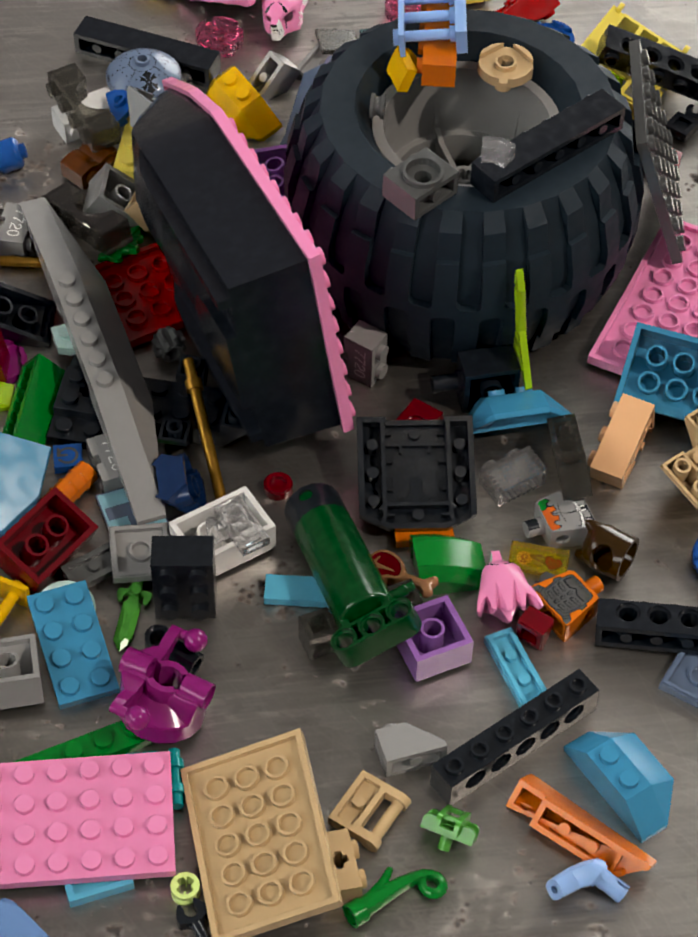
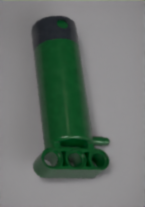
[284,483,422,668]

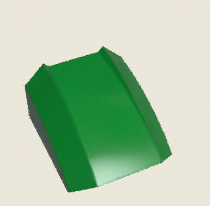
[409,534,486,597]

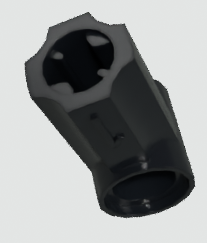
[145,624,204,675]

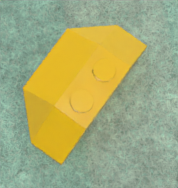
[205,66,283,142]

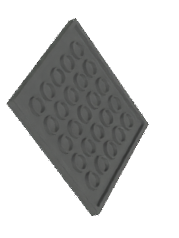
[629,39,686,264]

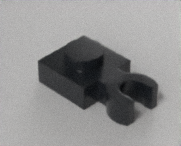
[665,104,698,143]

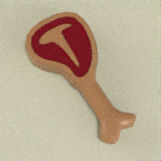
[371,550,439,598]

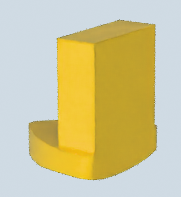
[386,46,418,93]

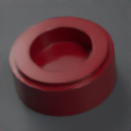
[264,472,293,501]

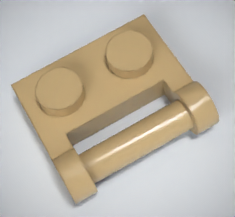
[328,770,411,852]

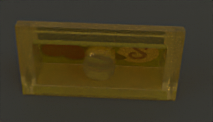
[508,540,571,576]

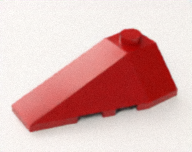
[495,0,560,21]

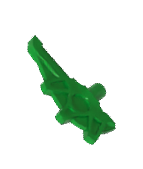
[97,226,144,263]

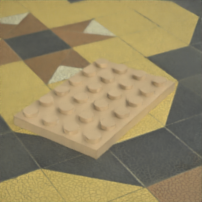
[180,728,343,937]

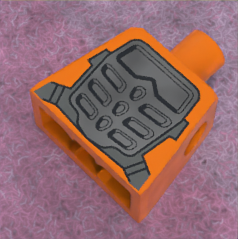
[531,570,604,642]

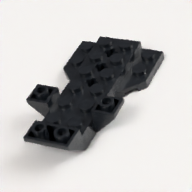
[47,354,246,449]

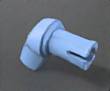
[546,858,630,903]

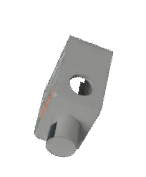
[523,484,595,549]

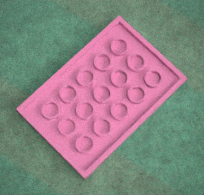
[0,751,176,890]

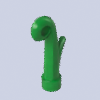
[342,867,448,929]

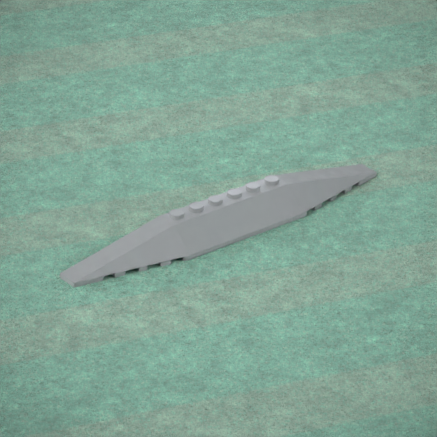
[19,197,166,525]

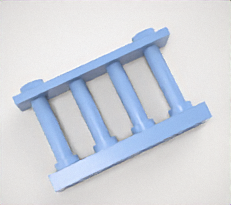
[393,0,468,57]

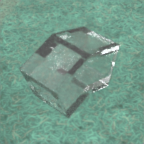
[481,136,516,168]

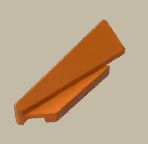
[505,774,657,877]

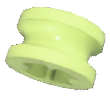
[170,872,201,906]

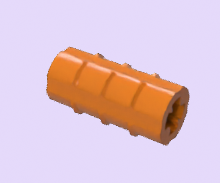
[40,461,98,503]

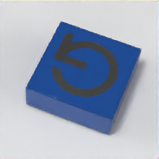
[53,443,83,474]

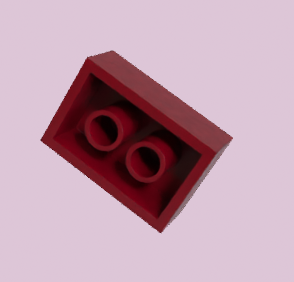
[0,486,99,595]

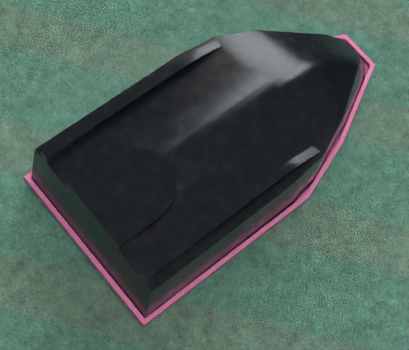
[131,77,356,447]

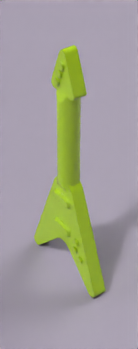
[513,268,532,390]

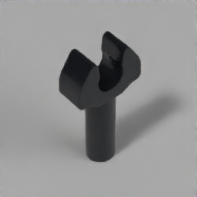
[176,898,211,937]

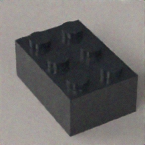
[150,536,217,620]

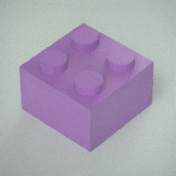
[396,595,474,682]

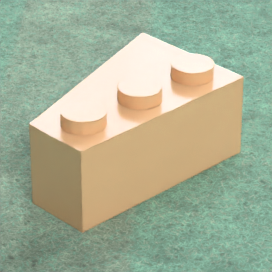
[587,393,655,489]

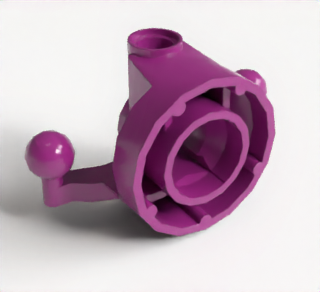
[109,625,216,743]

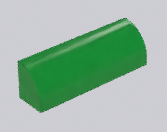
[3,353,65,445]

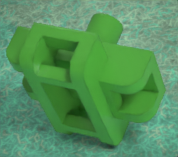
[420,804,480,852]

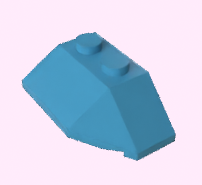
[468,386,573,434]
[563,731,674,844]

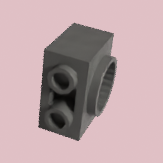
[382,147,459,221]

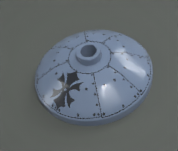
[106,48,181,99]

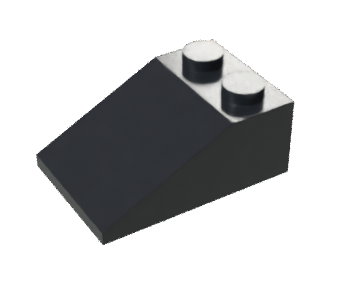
[0,282,57,347]

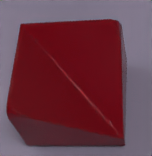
[516,605,554,651]

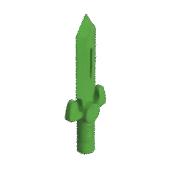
[113,581,153,652]

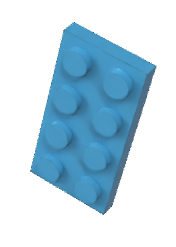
[26,580,120,710]

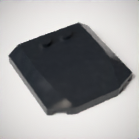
[356,415,477,532]

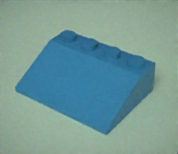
[614,322,698,421]
[0,432,52,538]

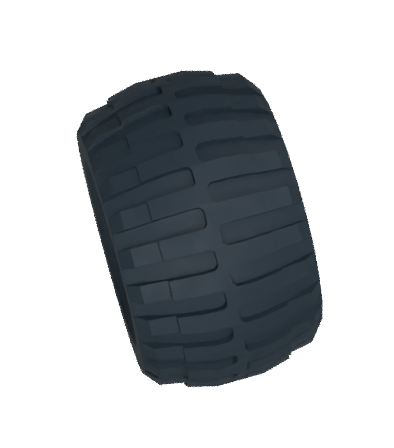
[284,9,644,363]

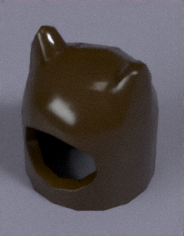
[575,520,639,581]

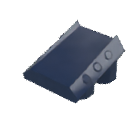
[151,453,207,514]

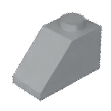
[249,50,301,102]
[374,722,448,778]

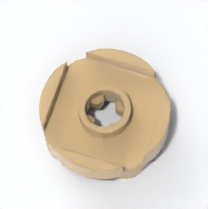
[477,43,533,92]

